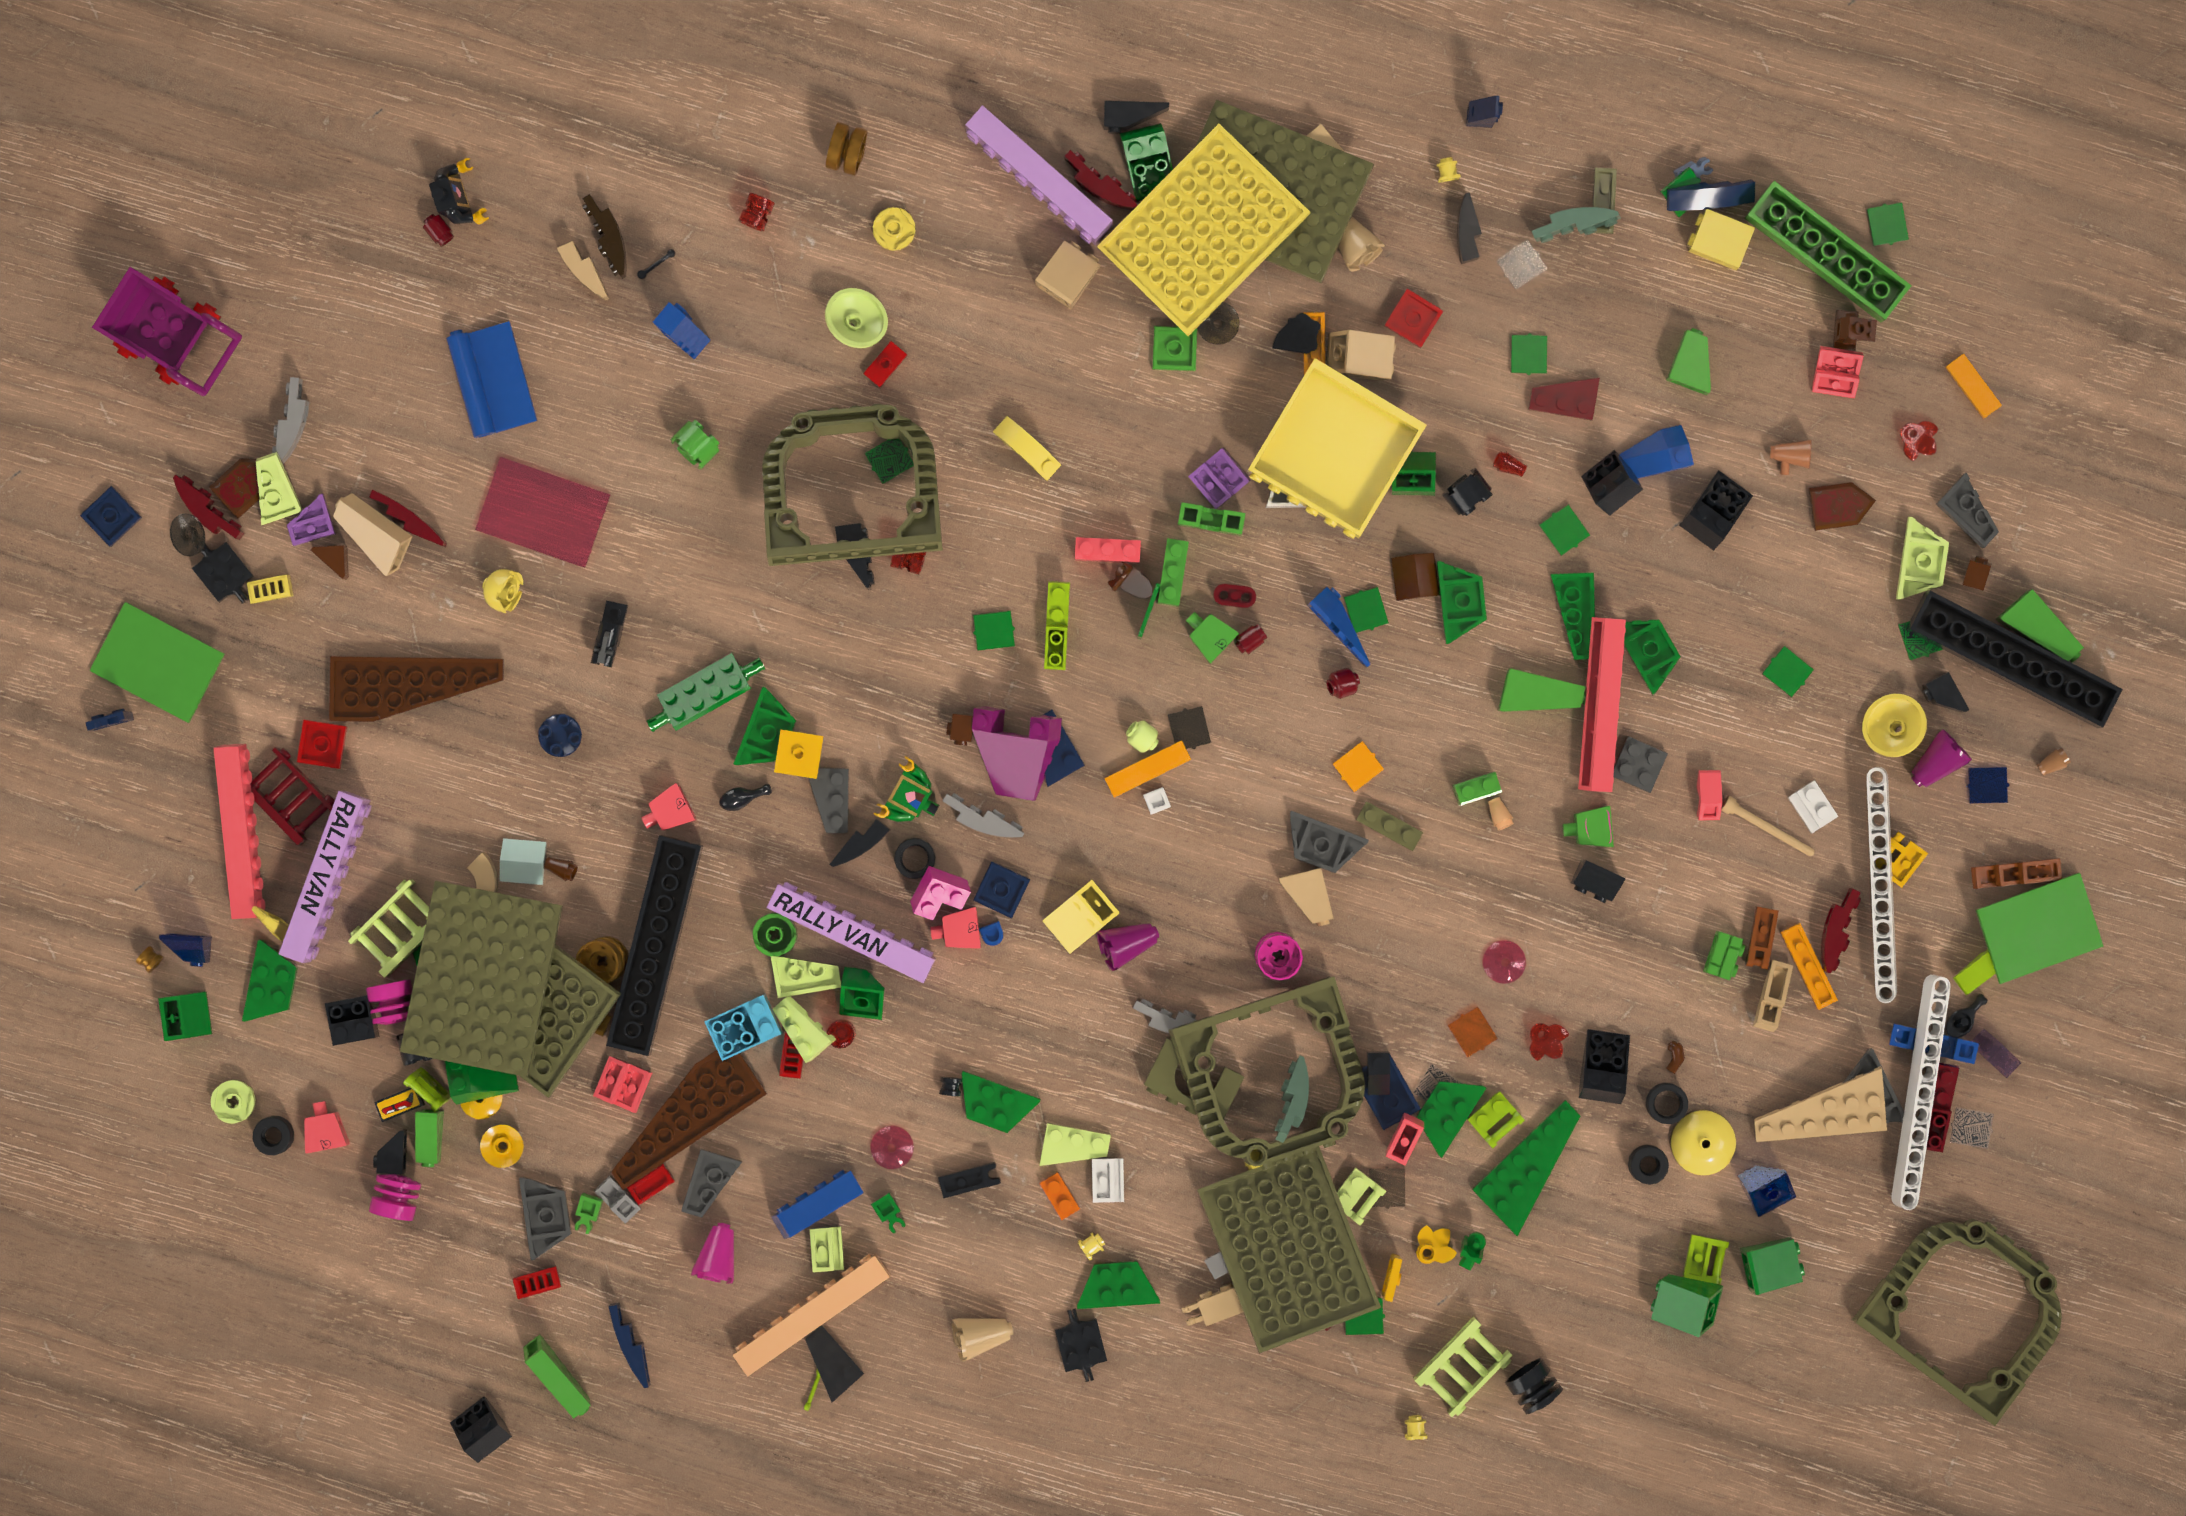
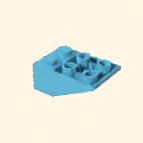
[704,994,783,1061]

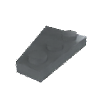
[1936,473,1999,549]
[809,768,849,833]
[681,1149,742,1218]

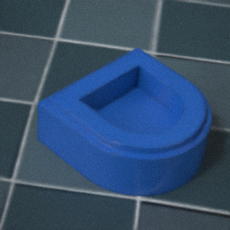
[979,921,1004,946]

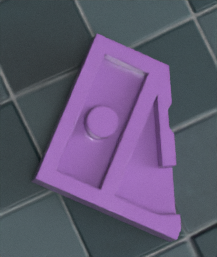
[287,494,336,546]

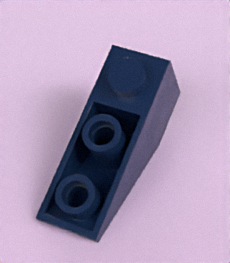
[1466,95,1503,128]

